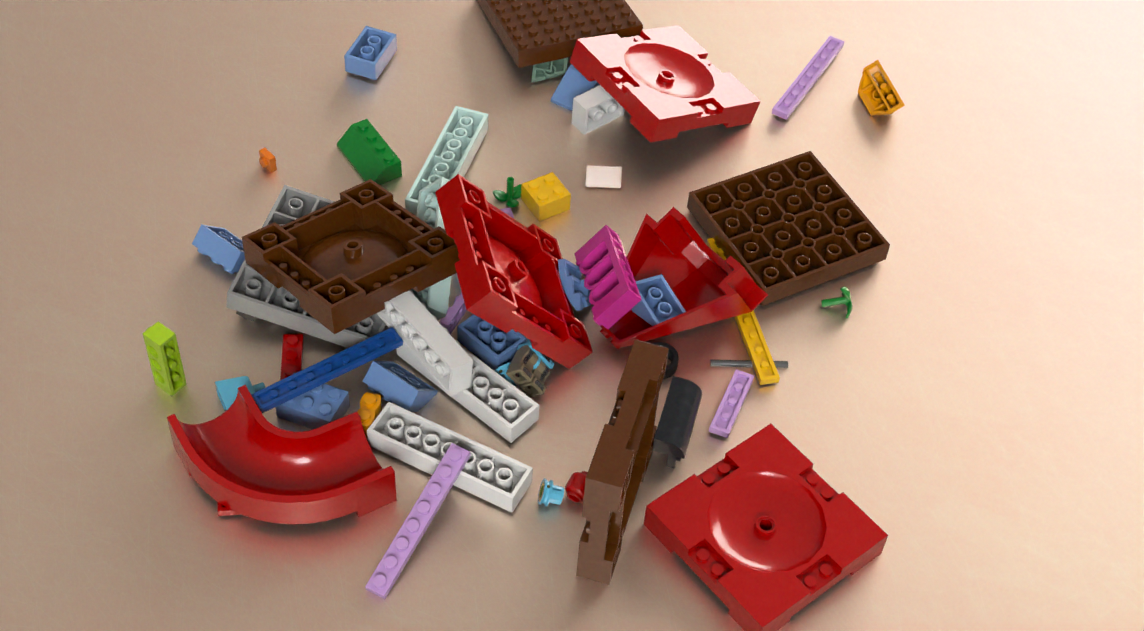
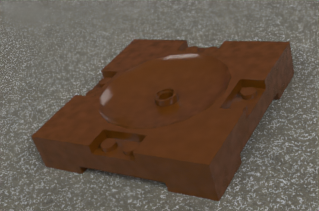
[242,179,460,334]
[576,340,669,585]

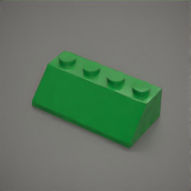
[337,119,402,185]

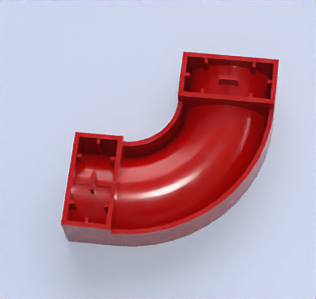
[167,385,397,524]

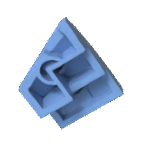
[558,259,591,311]

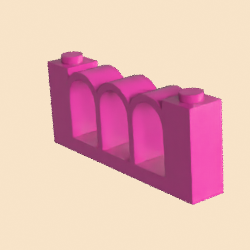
[574,225,642,329]

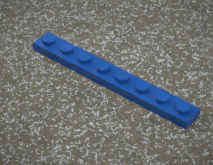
[251,327,403,413]

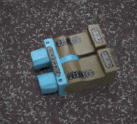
[506,339,554,398]

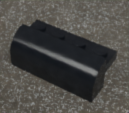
[652,376,702,468]

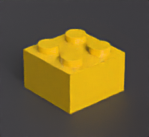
[521,172,571,222]

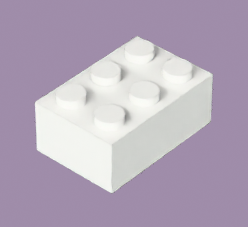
[571,85,625,135]

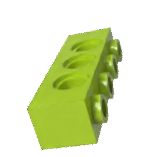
[142,321,187,396]

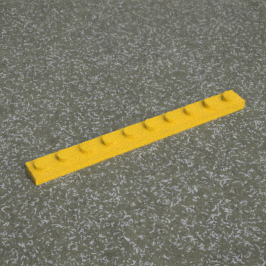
[706,238,780,385]

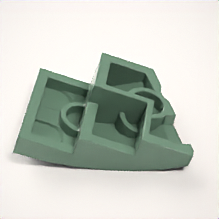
[531,58,568,83]

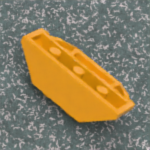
[858,60,905,116]

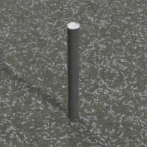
[710,359,788,368]

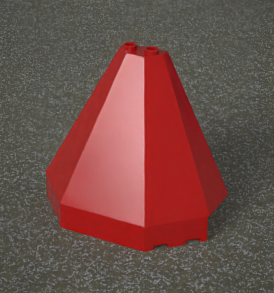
[600,207,768,350]

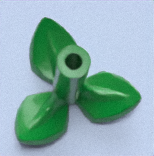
[493,177,522,207]
[821,286,853,318]

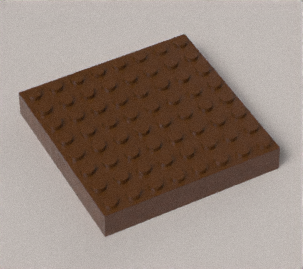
[476,0,643,68]
[687,151,890,306]

